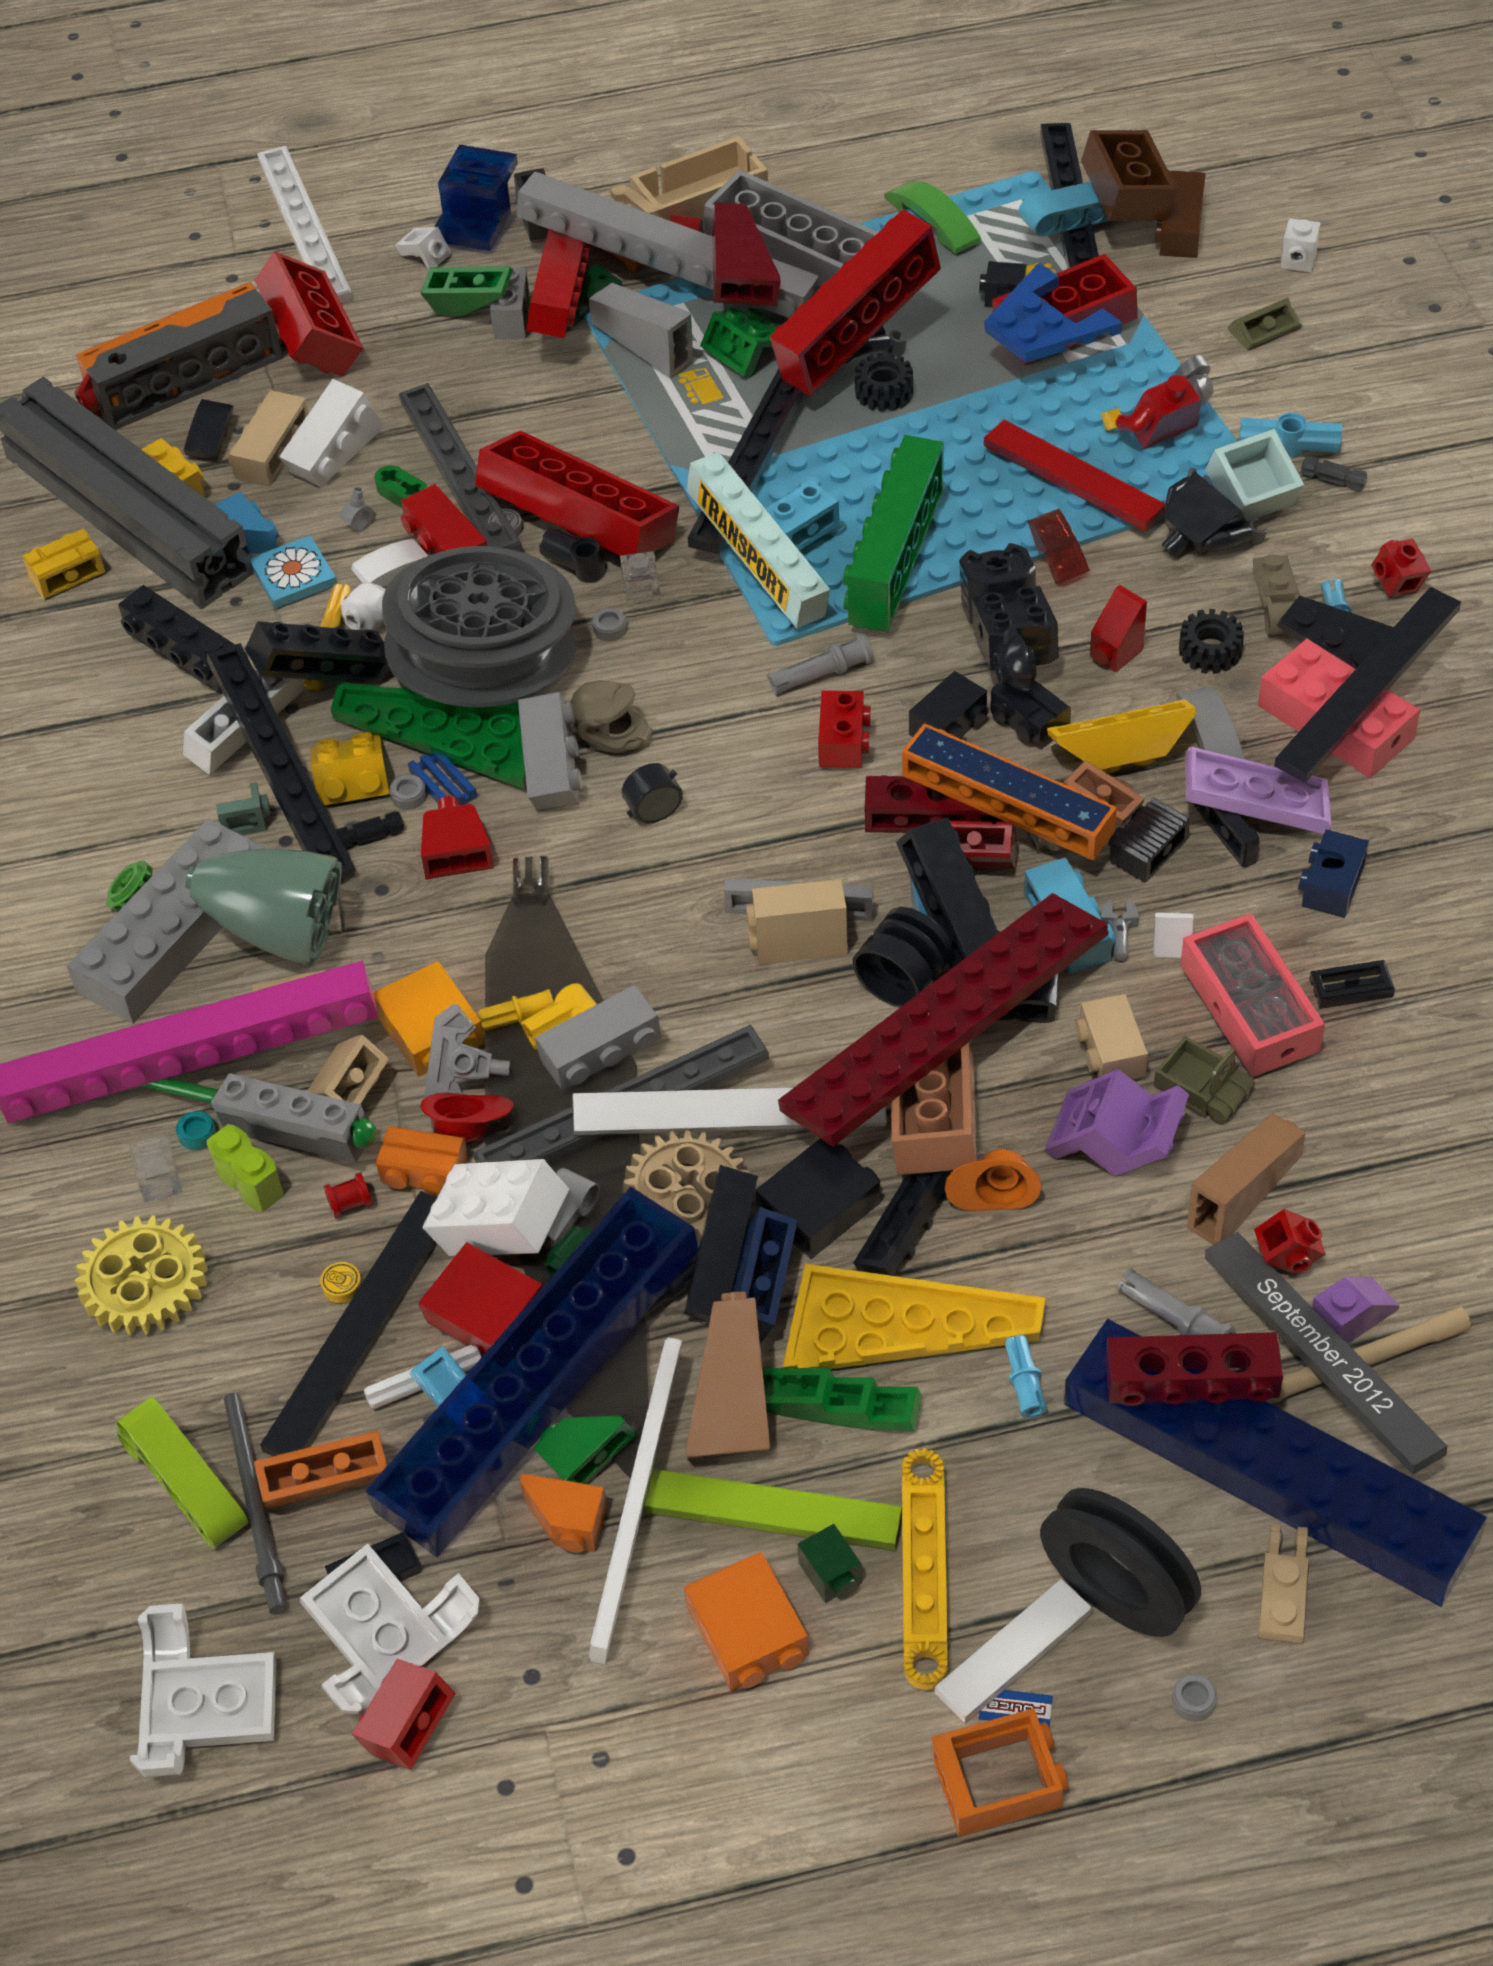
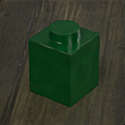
[797,1524,862,1603]

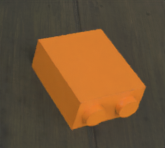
[684,1551,809,1692]

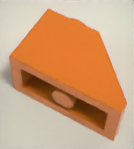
[520,1473,607,1553]

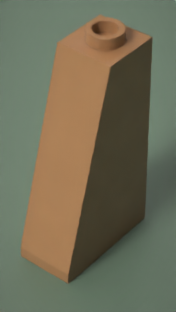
[1187,1113,1306,1245]
[686,1292,770,1460]

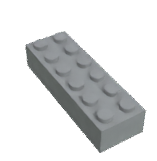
[704,169,878,287]
[67,818,265,1024]

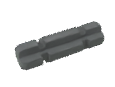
[1301,456,1367,491]

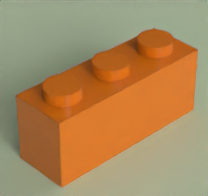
[254,1430,388,1510]

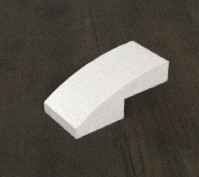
[351,539,428,587]

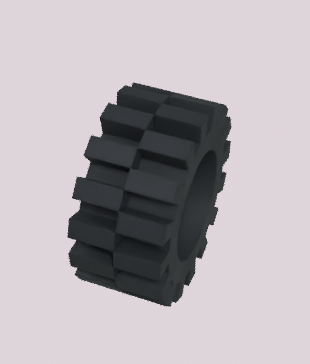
[854,353,913,411]
[1179,609,1244,674]

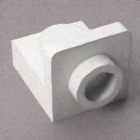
[395,227,451,270]

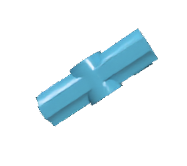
[1239,413,1342,458]

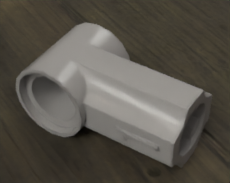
[542,1168,600,1249]

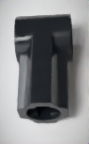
[539,528,605,583]

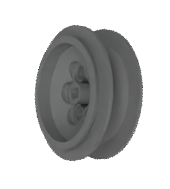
[382,546,576,707]

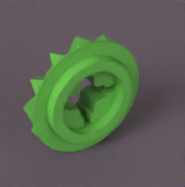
[106,861,153,912]

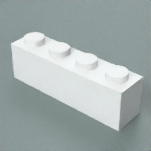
[183,668,304,775]

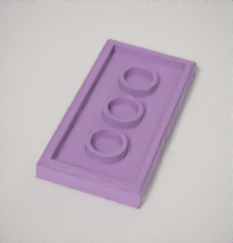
[1185,747,1331,834]

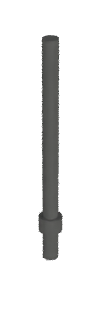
[224,1393,286,1615]

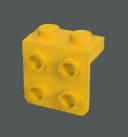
[310,732,390,806]

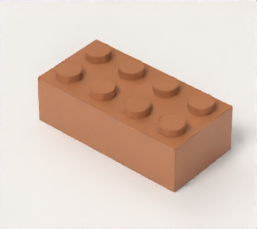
[891,1041,977,1175]

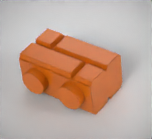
[376,1126,468,1195]

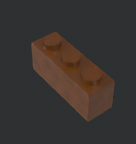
[1154,170,1206,258]

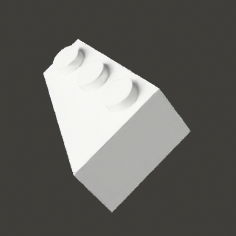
[279,379,385,488]

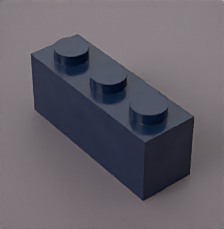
[732,1207,798,1344]

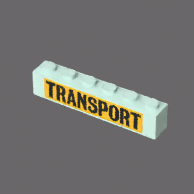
[686,452,830,629]

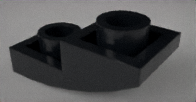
[184,399,234,461]

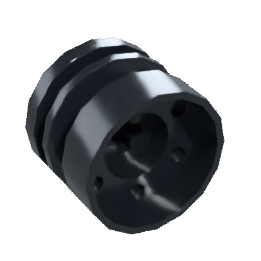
[852,906,953,1008]

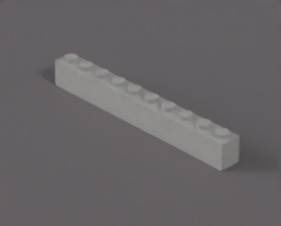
[517,172,819,318]

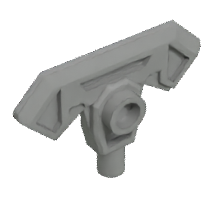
[424,1004,511,1098]

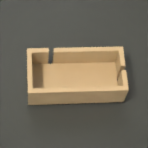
[630,136,768,221]

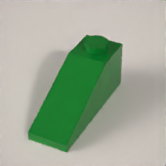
[421,266,513,316]

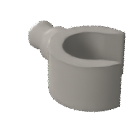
[340,487,373,532]

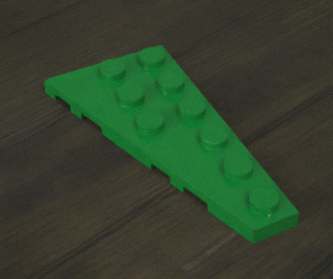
[330,683,526,789]

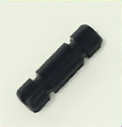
[335,811,404,849]

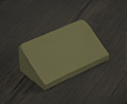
[1228,298,1303,350]

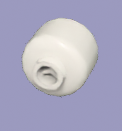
[341,583,385,631]

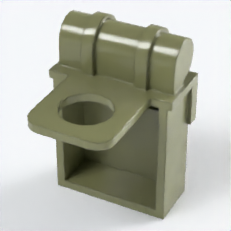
[1154,1036,1255,1123]

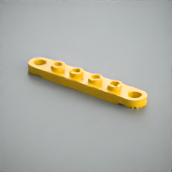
[902,1448,948,1690]

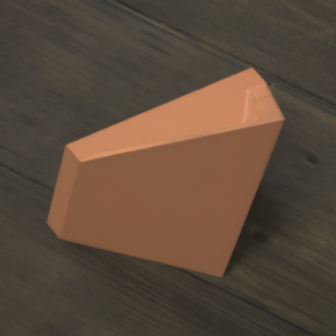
[1064,760,1144,826]

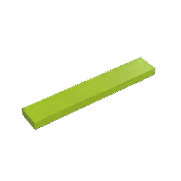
[644,1469,902,1551]

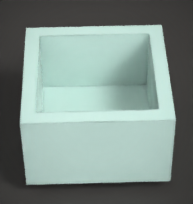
[1205,429,1304,522]

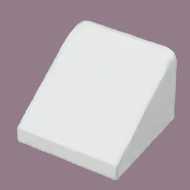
[1153,912,1193,958]

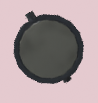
[621,763,683,824]

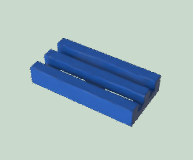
[408,752,477,805]

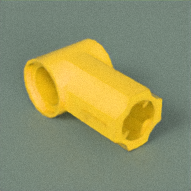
[521,983,597,1050]

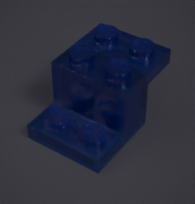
[434,144,518,251]

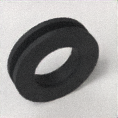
[1040,1488,1201,1637]

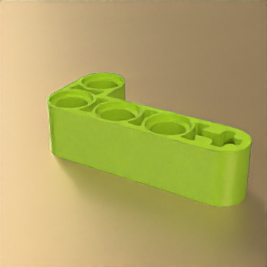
[116,1396,249,1549]

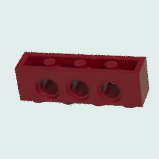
[864,775,1005,833]
[1106,1332,1283,1406]

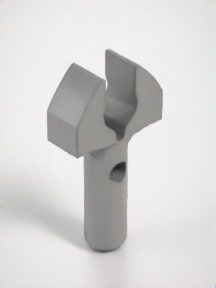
[1100,898,1139,962]

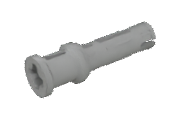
[767,633,874,695]
[1117,1268,1236,1335]

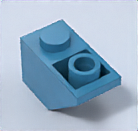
[214,491,279,554]

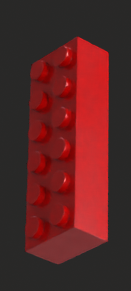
[770,209,941,396]
[475,430,680,563]

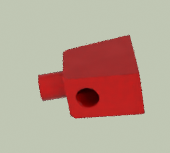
[420,796,494,880]

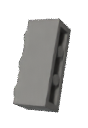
[518,692,582,811]
[535,985,661,1090]

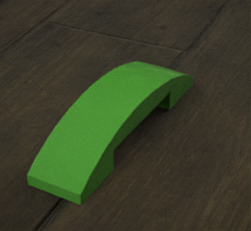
[884,181,981,254]

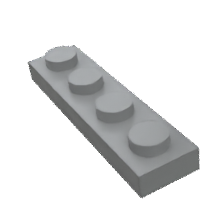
[724,878,874,921]

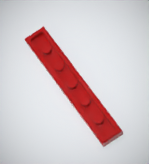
[984,419,1165,532]

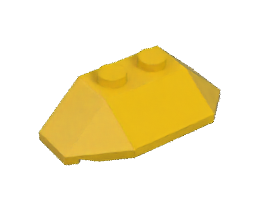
[1047,699,1196,773]

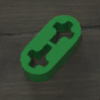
[374,465,427,508]

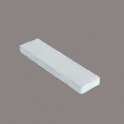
[935,1579,1092,1723]

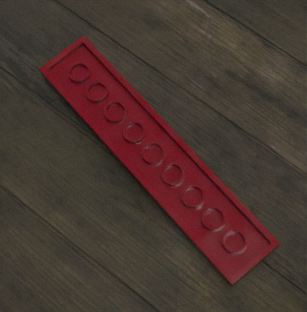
[777,893,1109,1147]

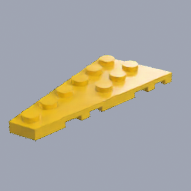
[782,1264,1046,1369]

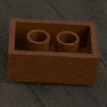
[1081,130,1177,221]

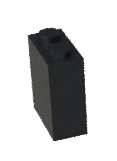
[755,1138,880,1259]

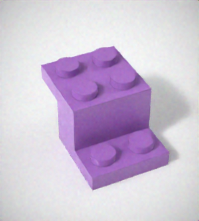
[1044,1069,1189,1177]

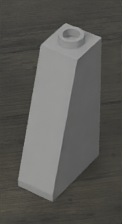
[589,283,693,378]

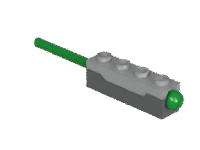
[141,1073,377,1163]

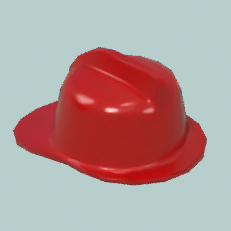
[420,1092,513,1144]

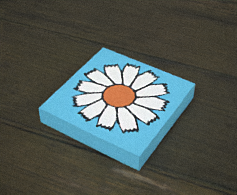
[250,535,337,609]

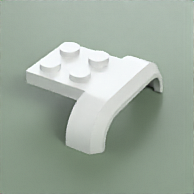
[299,1544,479,1714]
[130,1603,276,1777]

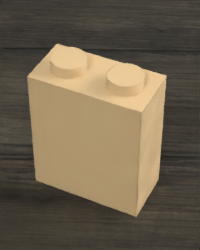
[746,879,848,964]

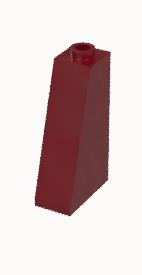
[712,202,781,306]

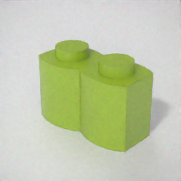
[206,1124,284,1212]

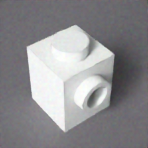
[1280,218,1321,273]

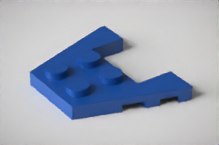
[984,263,1122,363]

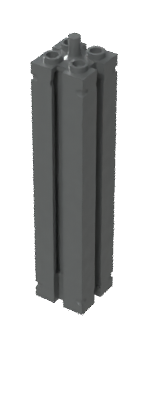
[0,376,254,609]

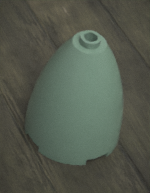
[185,849,342,966]

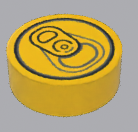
[320,1262,362,1303]

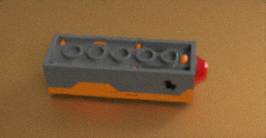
[74,282,283,430]

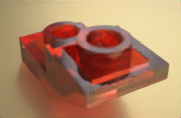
[1027,509,1090,584]

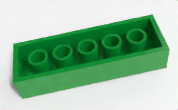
[843,435,944,632]

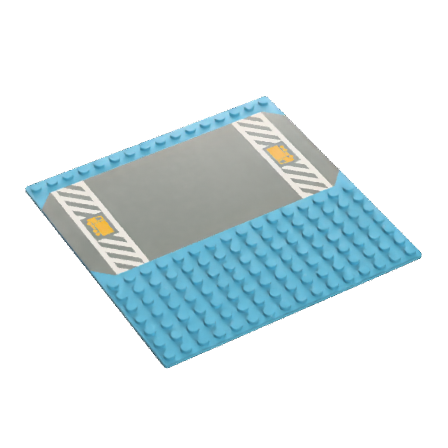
[584,171,1238,646]

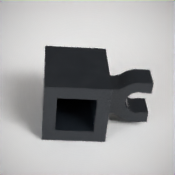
[979,261,1027,307]

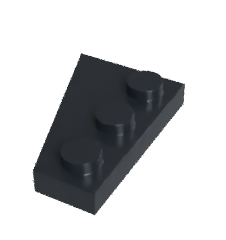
[1277,595,1393,669]

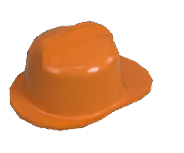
[945,1149,1042,1211]

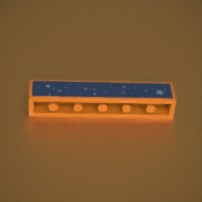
[902,723,1117,861]

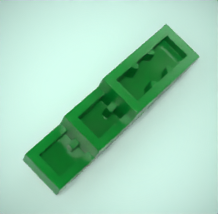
[762,1368,922,1431]

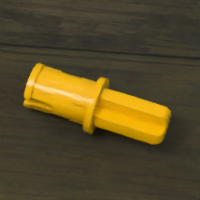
[478,989,554,1031]

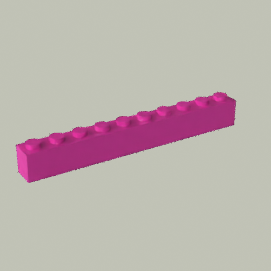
[0,961,379,1124]

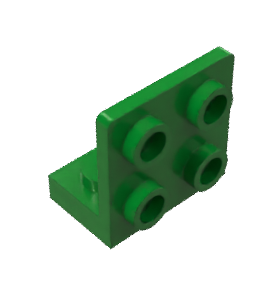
[700,308,780,377]

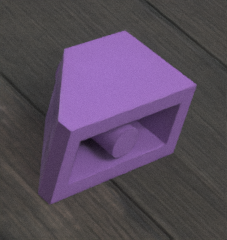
[1312,1276,1399,1344]

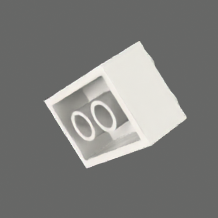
[422,1159,569,1256]

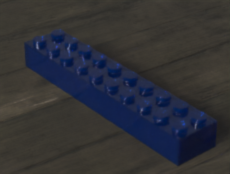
[365,1187,699,1558]
[1064,1318,1487,1608]

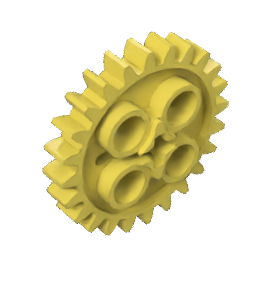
[75,1215,208,1336]

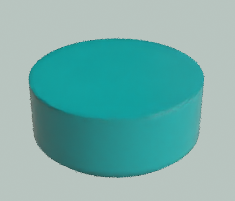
[176,1111,217,1150]

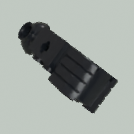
[959,543,1059,693]

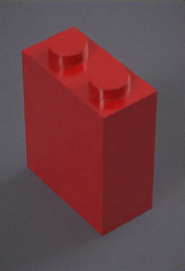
[418,1242,550,1366]

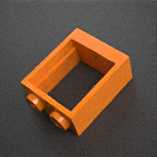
[931,1708,1068,1837]

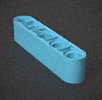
[1018,182,1112,237]

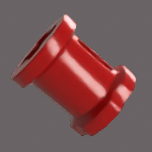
[323,1172,372,1219]

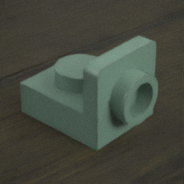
[216,782,271,835]

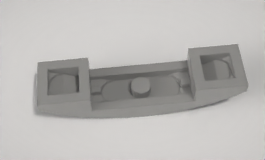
[1176,686,1245,759]

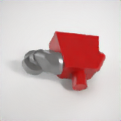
[1101,355,1214,449]

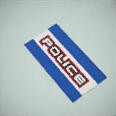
[979,1690,1053,1727]

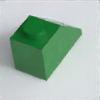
[533,1416,637,1484]

